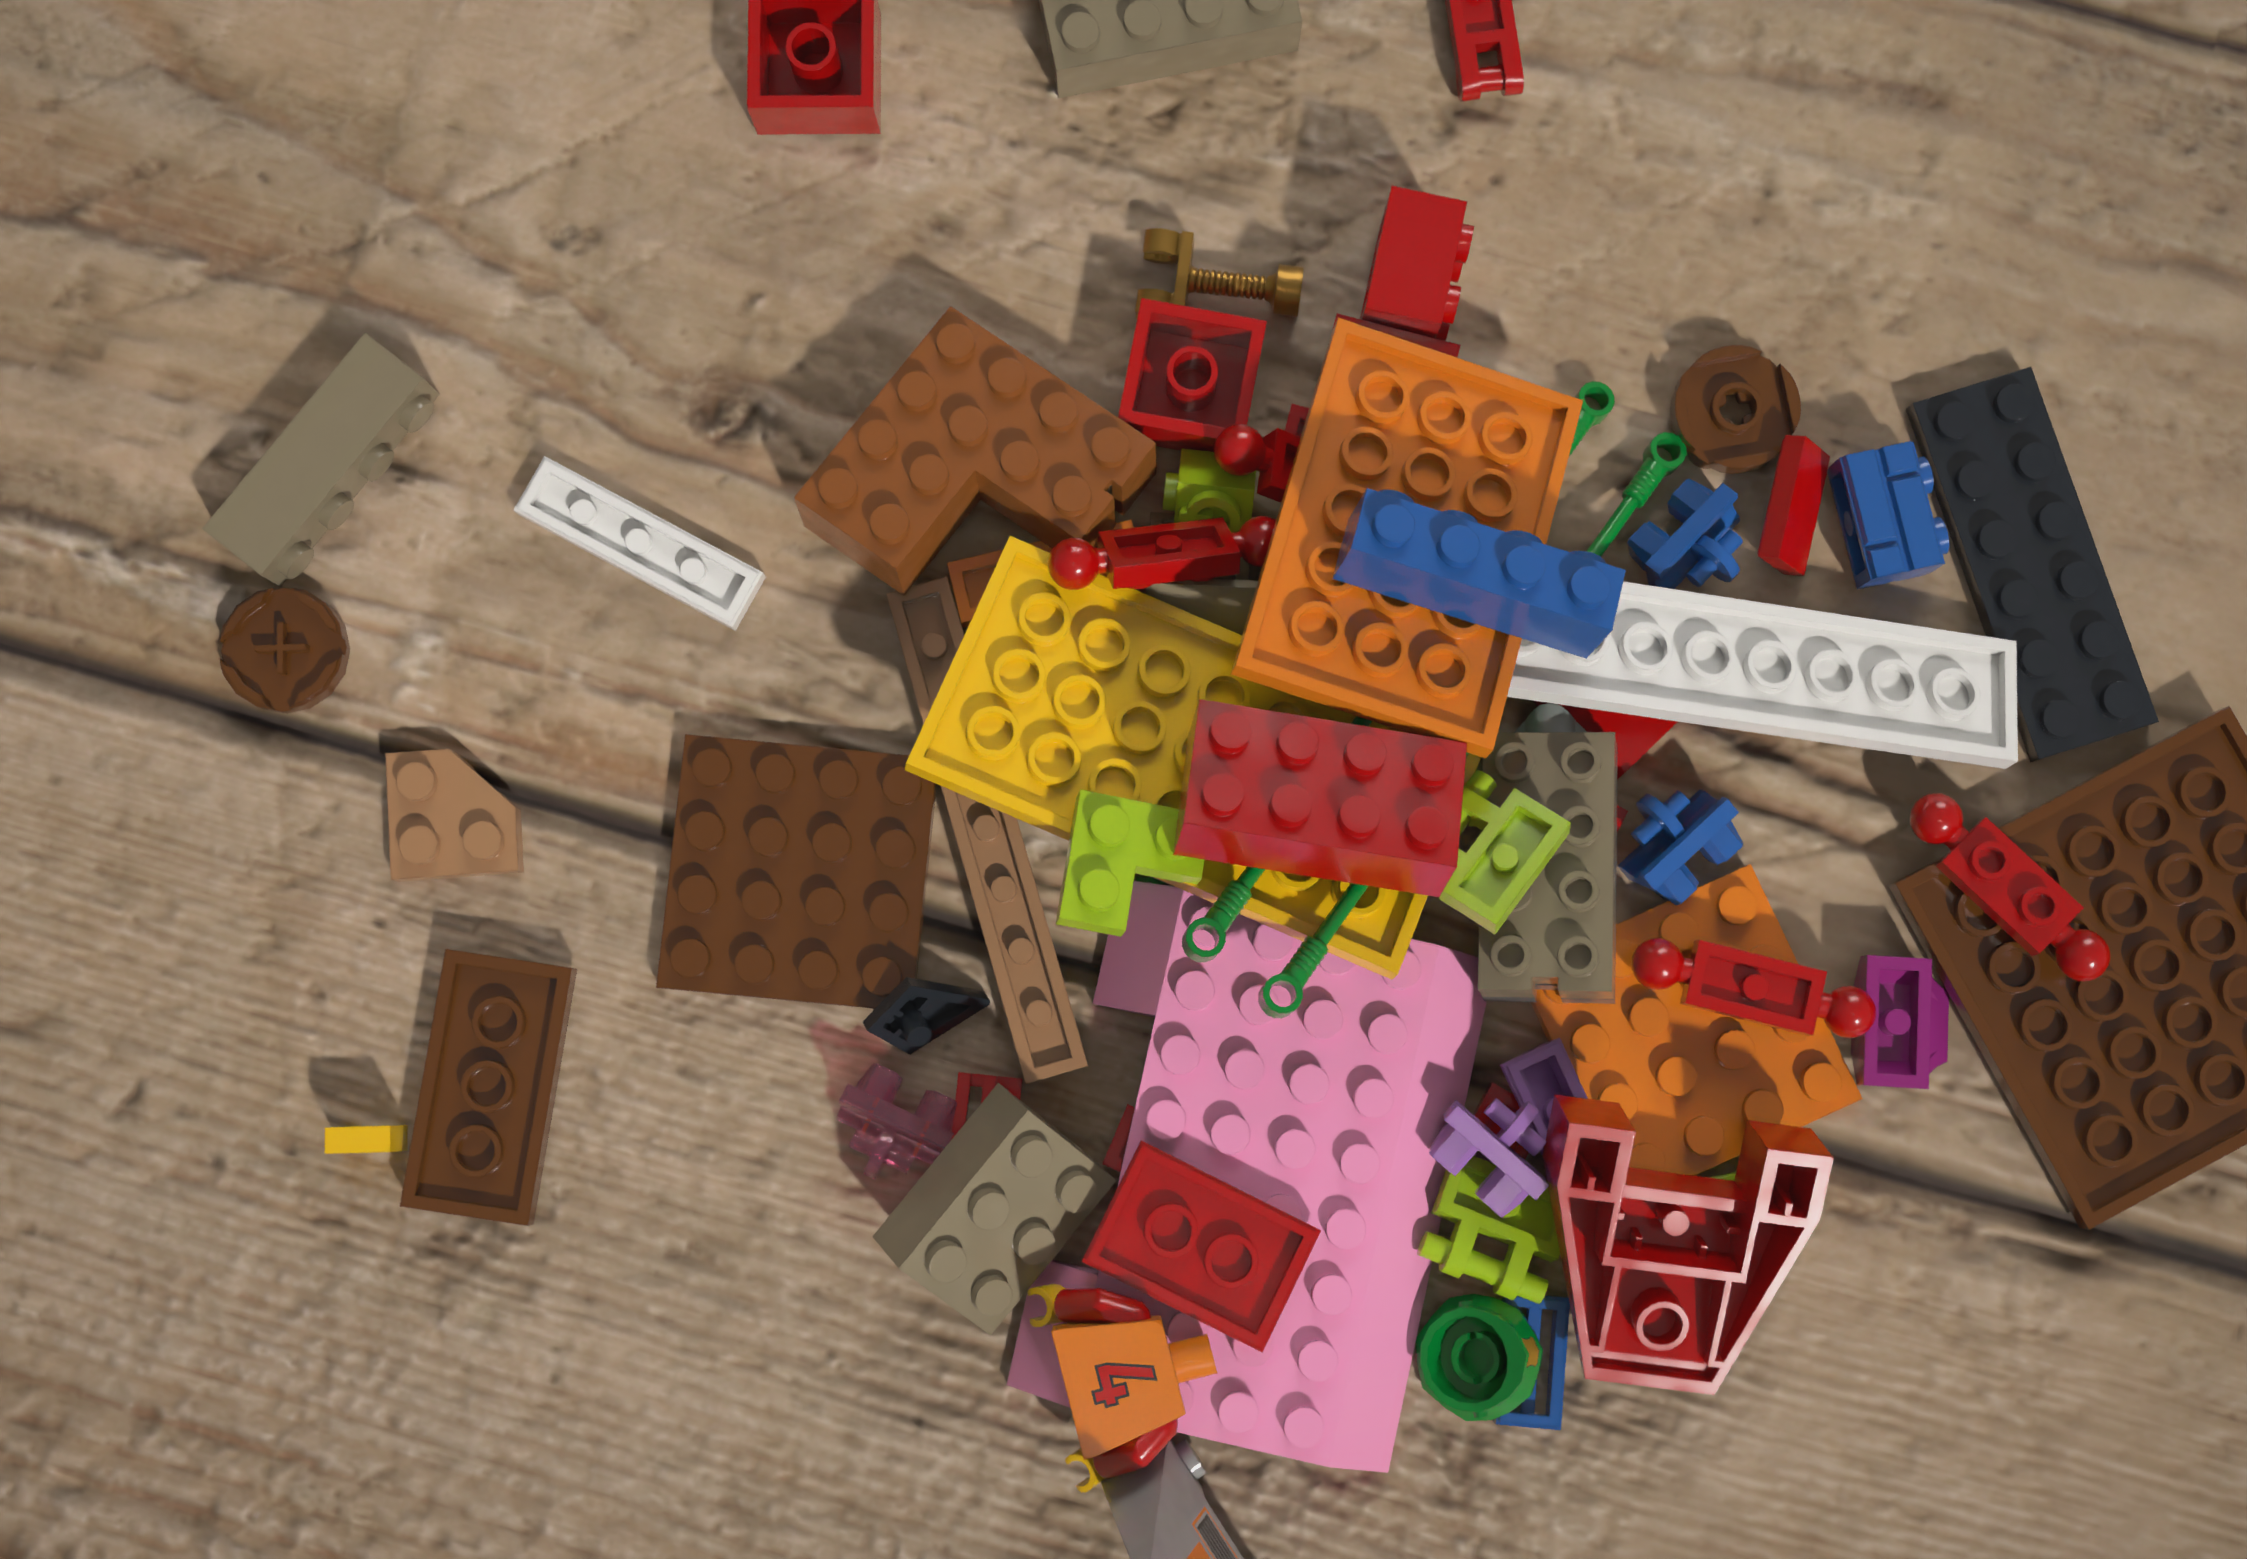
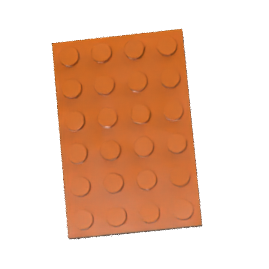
[1231,318,1583,758]

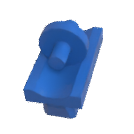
[1627,479,1743,589]
[1618,789,1743,905]

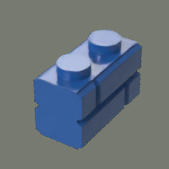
[1827,441,1949,589]

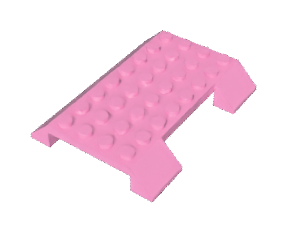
[1007,881,1487,1473]

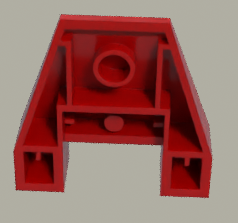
[1542,1094,1834,1395]

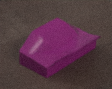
[1851,955,1949,1089]

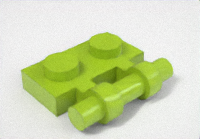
[1439,770,1571,934]
[1417,1156,1560,1304]

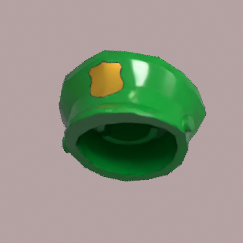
[1416,1294,1543,1421]

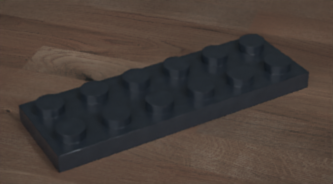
[1906,367,2159,763]

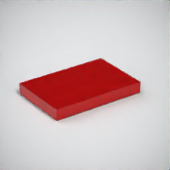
[1081,1140,1321,1353]

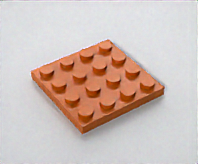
[1530,864,1863,1176]

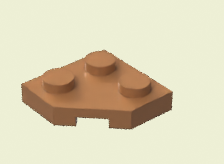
[385,749,524,882]

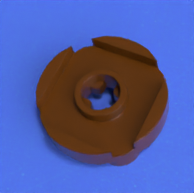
[1670,345,1801,474]

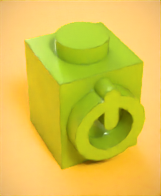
[1163,449,1256,532]

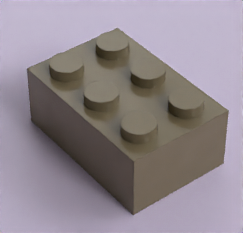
[872,1083,1116,1336]

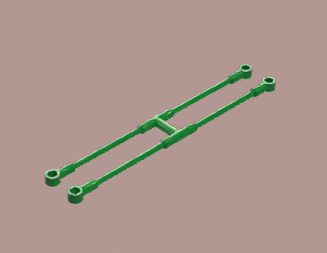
[1182,381,1687,1019]

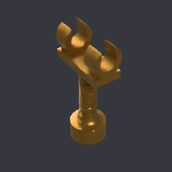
[1135,228,1304,319]

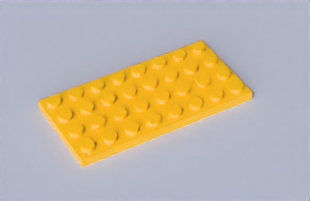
[905,536,1481,980]

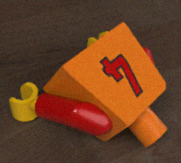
[1027,1283,1217,1493]

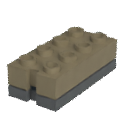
[1478,703,1618,1004]

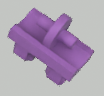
[1429,1098,1549,1217]

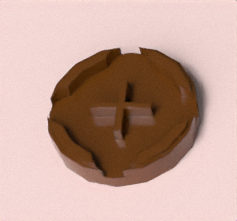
[219,587,350,714]

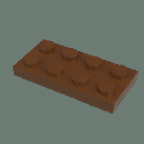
[400,949,577,1226]

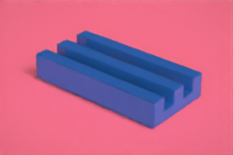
[1493,1295,1570,1430]

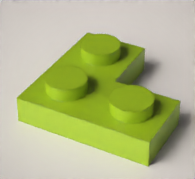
[1055,789,1204,937]

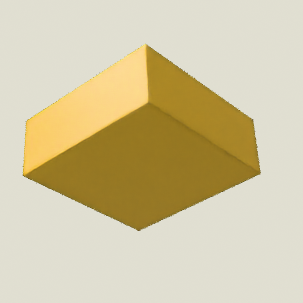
[324,1125,408,1154]

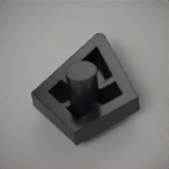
[863,977,990,1055]

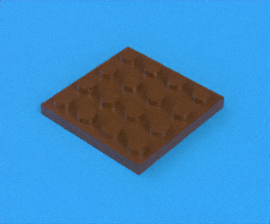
[656,734,937,1009]

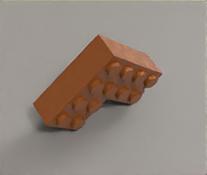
[794,306,1157,596]

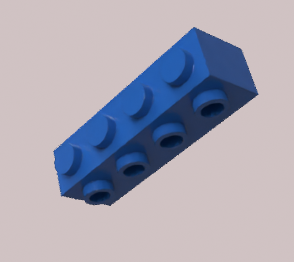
[1332,488,1626,659]

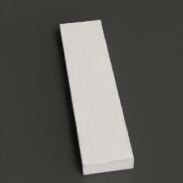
[514,456,766,631]

